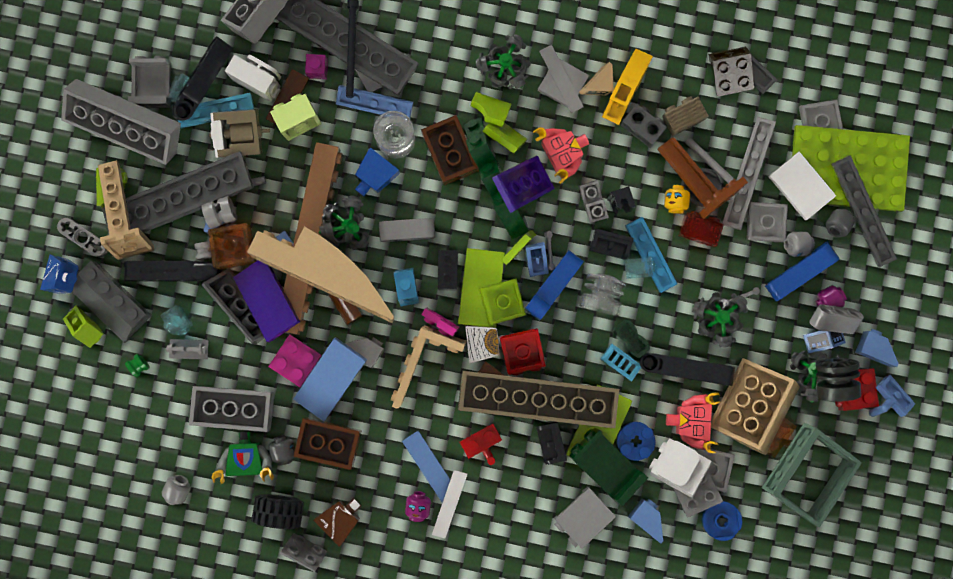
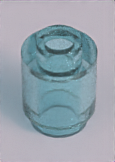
[168,74,189,101]

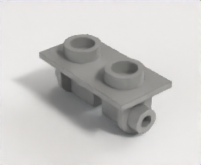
[166,339,209,359]

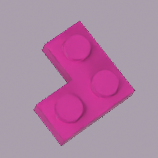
[421,307,459,337]

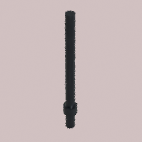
[346,0,359,98]

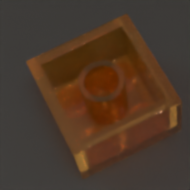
[208,223,256,270]

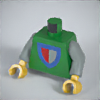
[212,431,274,484]

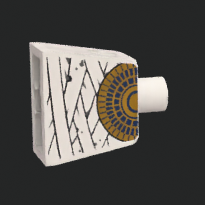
[466,326,505,363]

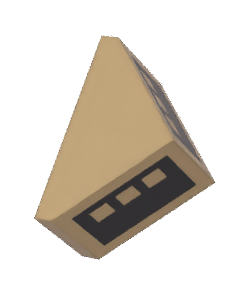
[579,62,614,96]

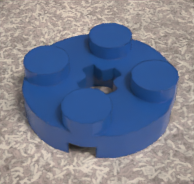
[616,422,656,461]
[702,501,742,541]

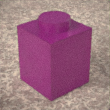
[305,54,328,79]

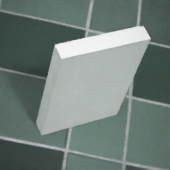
[768,152,836,221]

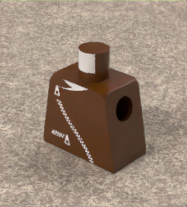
[313,498,362,547]

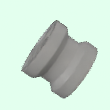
[194,242,215,260]

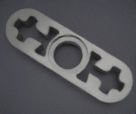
[57,218,108,257]

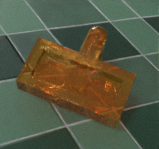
[767,418,797,458]

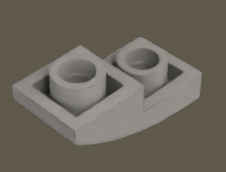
[578,180,609,223]

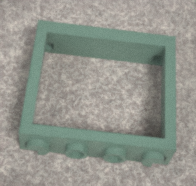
[762,422,862,528]

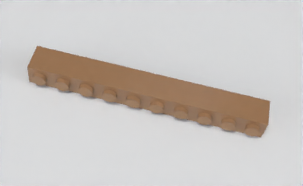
[283,142,343,335]

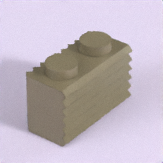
[662,96,709,137]

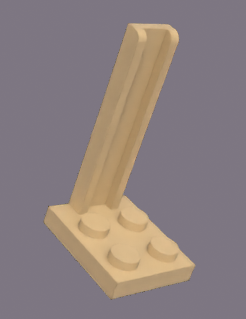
[98,160,155,260]
[391,325,467,408]

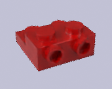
[500,328,546,376]
[835,368,879,411]

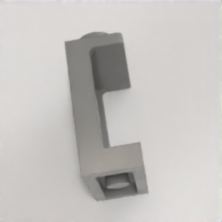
[128,56,171,108]
[554,486,616,549]

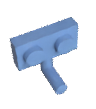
[869,375,915,417]

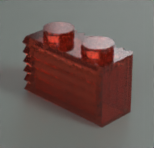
[678,211,724,248]

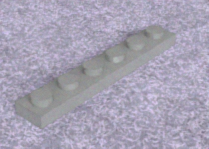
[722,117,776,230]

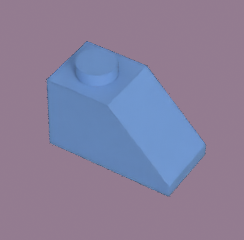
[855,329,899,367]
[628,499,663,543]

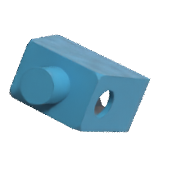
[394,268,419,306]

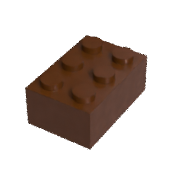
[421,115,479,186]
[293,418,362,470]

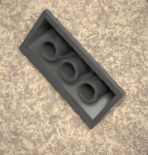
[202,268,264,345]

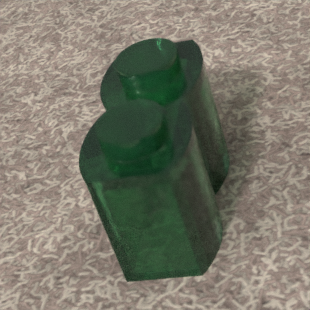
[612,319,650,358]

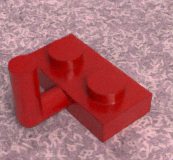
[459,423,502,465]

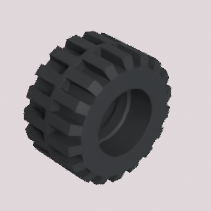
[251,494,304,529]

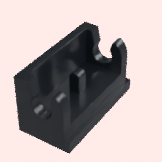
[607,186,636,214]
[589,229,633,260]
[536,422,567,465]

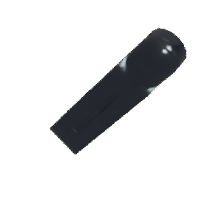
[172,36,233,121]
[124,261,220,282]
[639,353,735,386]

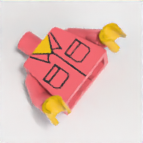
[533,127,589,184]
[666,392,720,453]

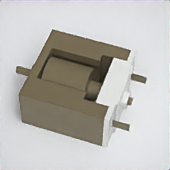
[204,109,270,158]

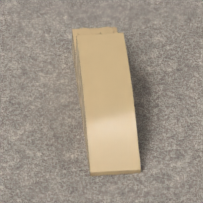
[247,226,394,323]

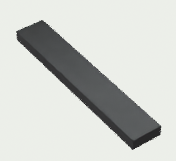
[831,155,897,267]

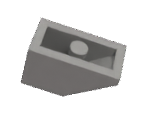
[345,337,384,368]

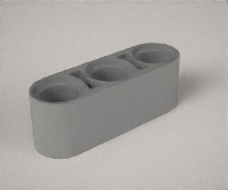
[379,218,435,242]
[809,305,864,334]

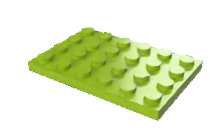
[792,125,910,212]

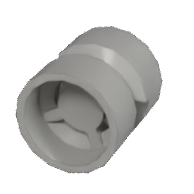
[202,196,237,228]

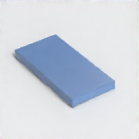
[293,337,367,421]

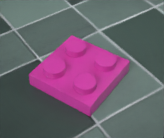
[268,334,322,388]

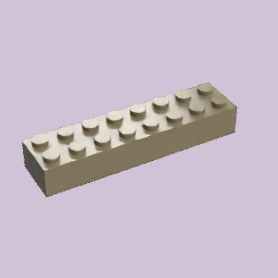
[458,370,620,428]

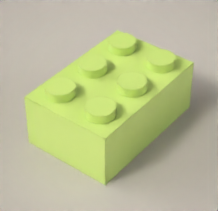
[270,94,322,141]

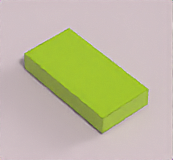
[502,230,536,265]

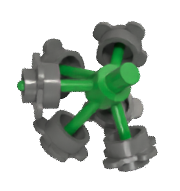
[476,34,531,89]
[318,196,369,250]
[692,292,748,348]
[790,351,842,403]

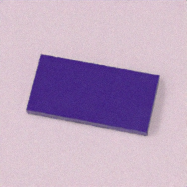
[492,156,555,213]
[233,260,300,343]

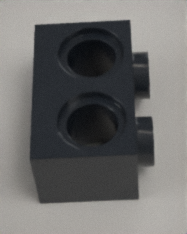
[438,250,458,291]

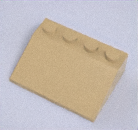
[711,358,800,455]

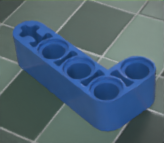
[765,241,840,302]
[524,250,584,321]

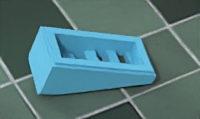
[600,344,641,382]

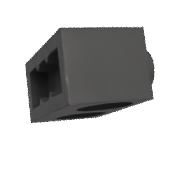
[620,104,666,148]

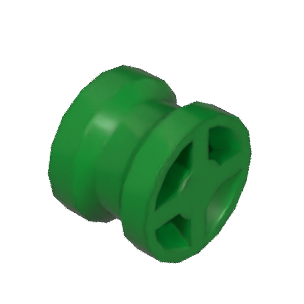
[125,353,150,378]

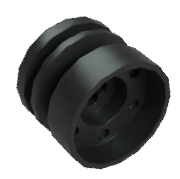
[815,358,861,402]

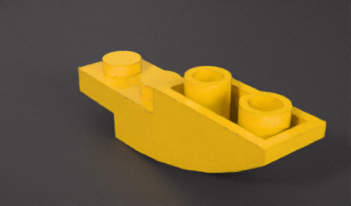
[602,49,653,125]

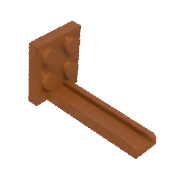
[657,137,748,219]

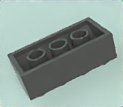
[72,261,152,343]

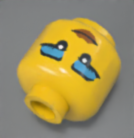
[664,185,690,214]

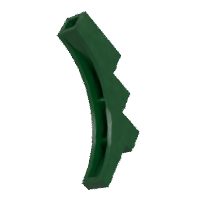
[464,117,529,239]

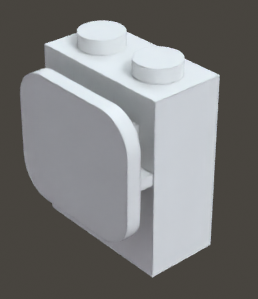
[225,55,281,103]
[649,438,711,498]

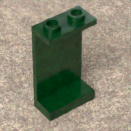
[569,428,648,506]

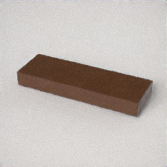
[266,69,309,125]

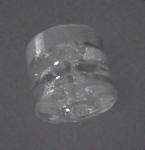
[373,111,416,159]
[579,274,626,316]

